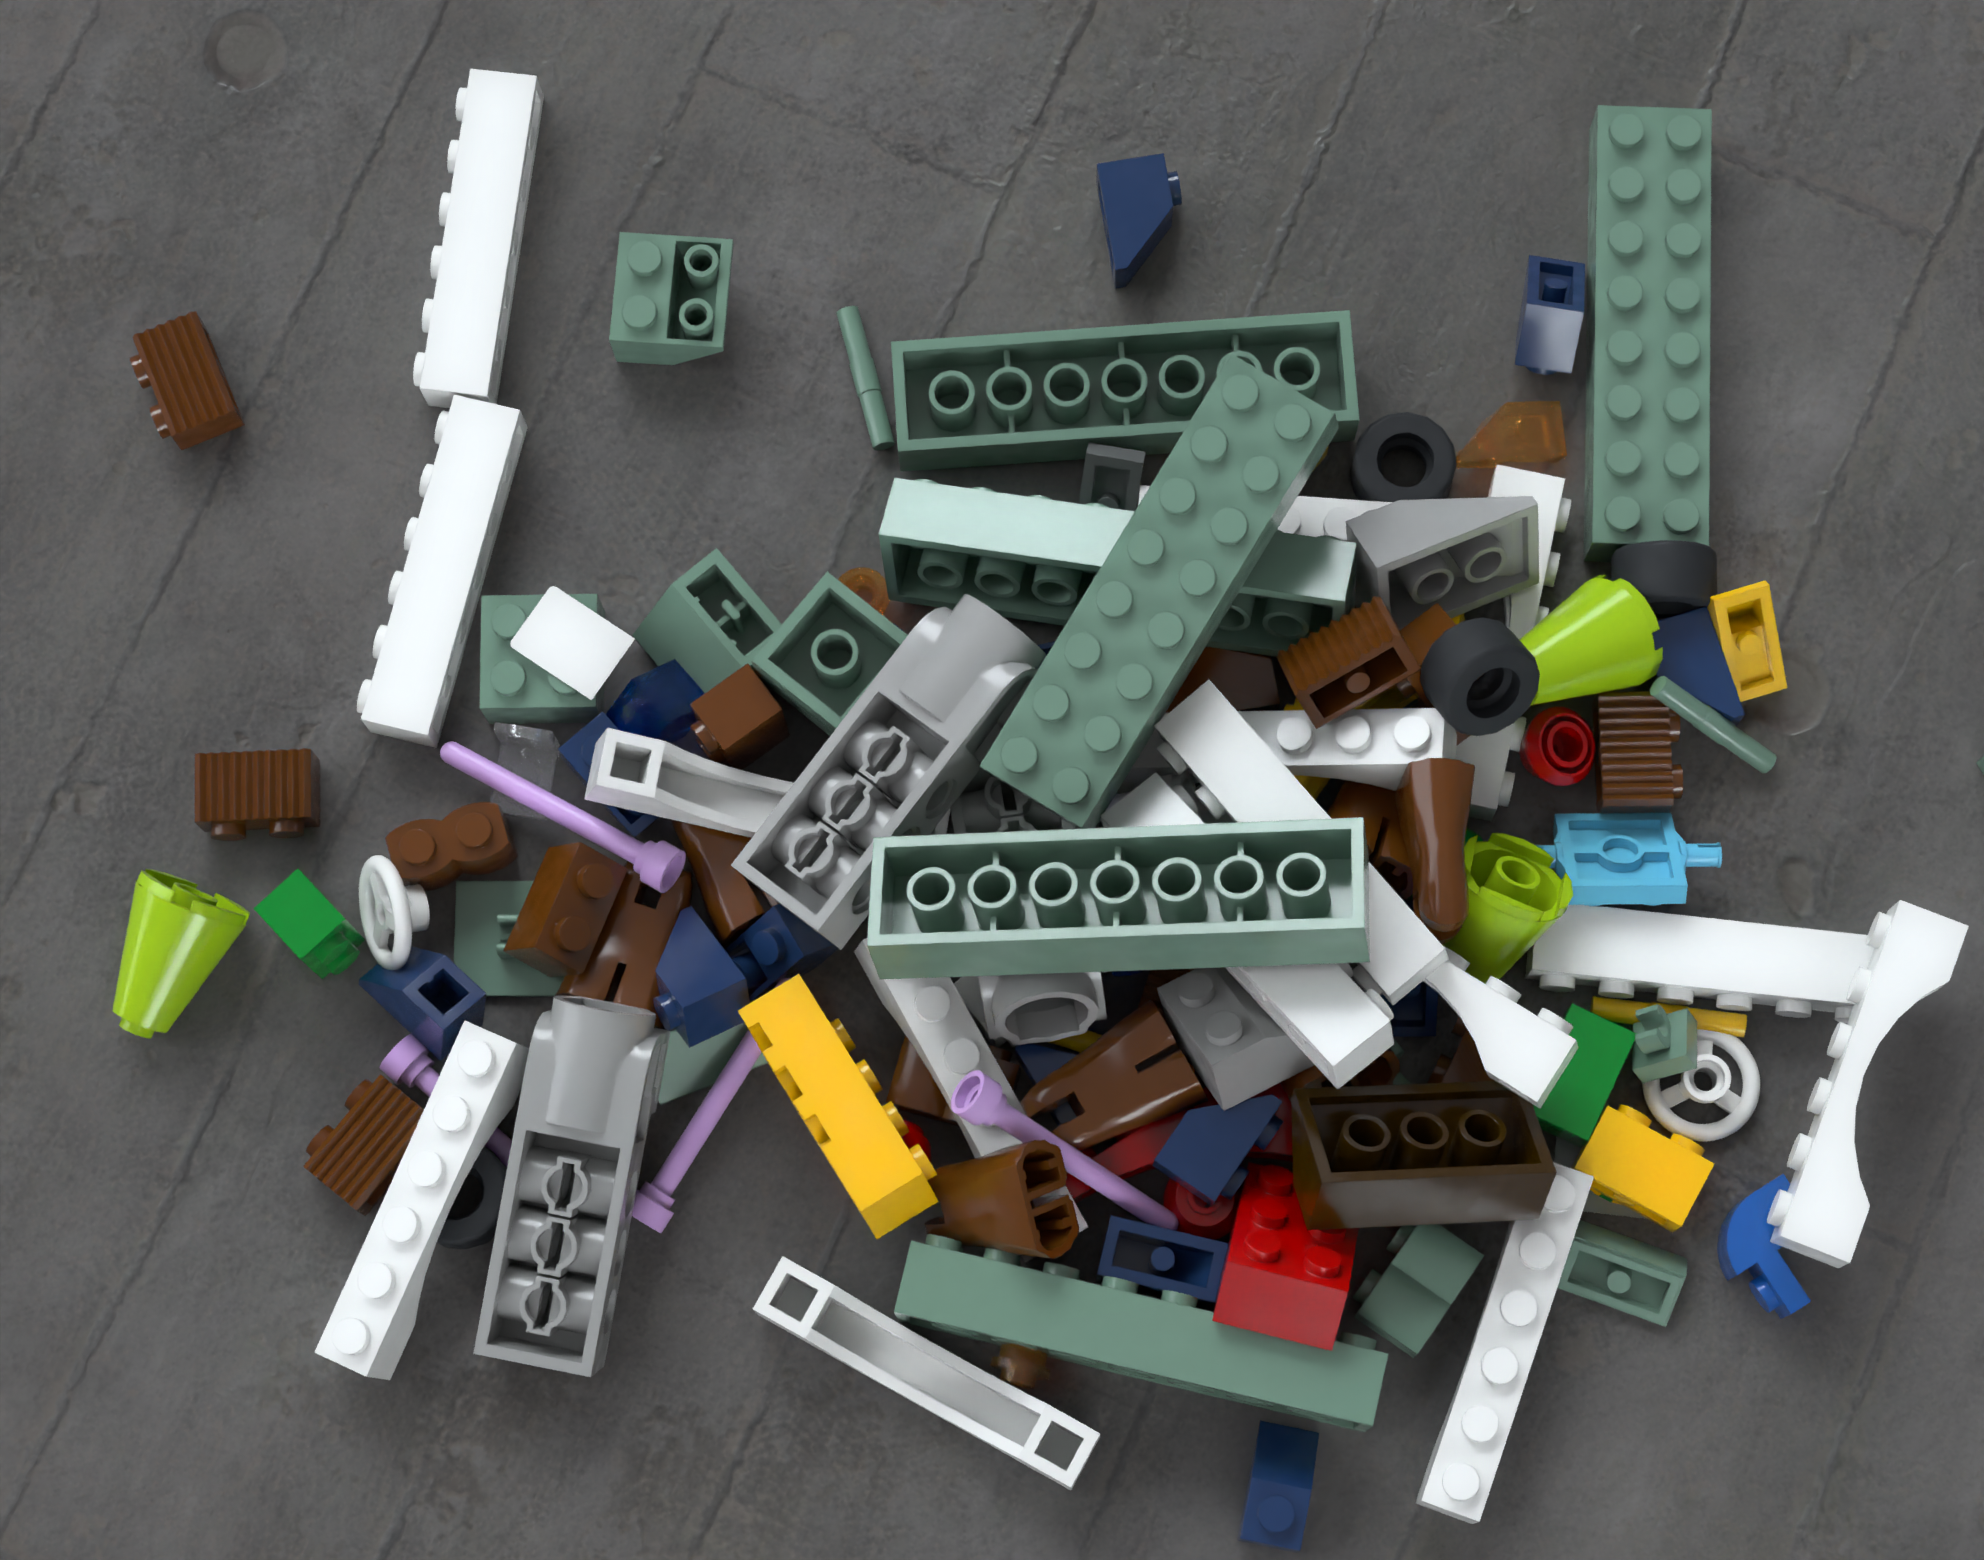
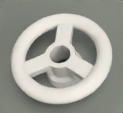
[359,855,430,970]
[1642,1029,1760,1142]

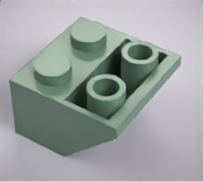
[609,232,734,365]
[633,548,782,704]

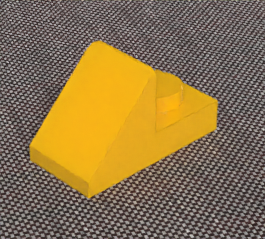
[1707,580,1787,702]

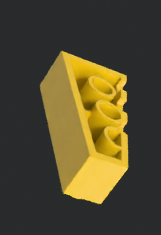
[738,974,939,1239]

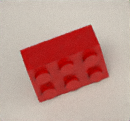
[1212,1162,1359,1351]

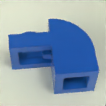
[1717,1174,1811,1319]

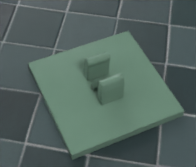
[454,881,565,997]

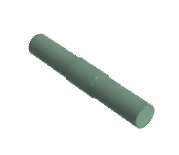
[836,306,895,450]
[1650,676,1777,773]

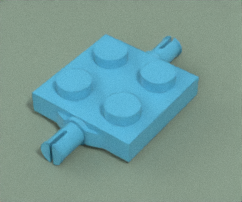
[1535,813,1722,906]

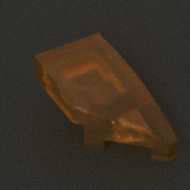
[1455,401,1567,469]

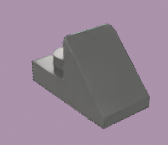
[1079,442,1146,511]

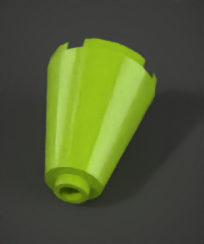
[1519,575,1663,705]
[1442,833,1573,984]
[112,869,250,1039]

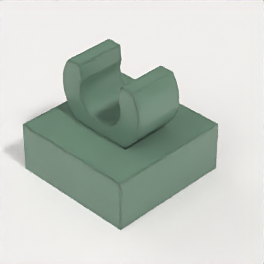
[1632,1004,1697,1083]

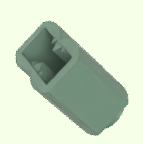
[1353,1224,1484,1358]

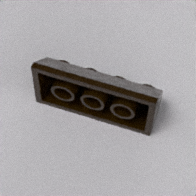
[1291,1081,1557,1230]

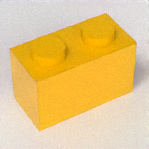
[1571,1105,1715,1233]

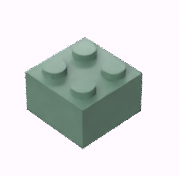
[751,571,908,736]
[480,594,605,724]

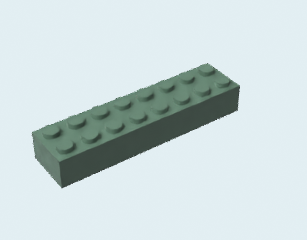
[1584,105,1712,562]
[891,310,1360,472]
[980,354,1339,829]
[879,478,1357,657]
[867,817,1370,980]
[894,1234,1389,1433]

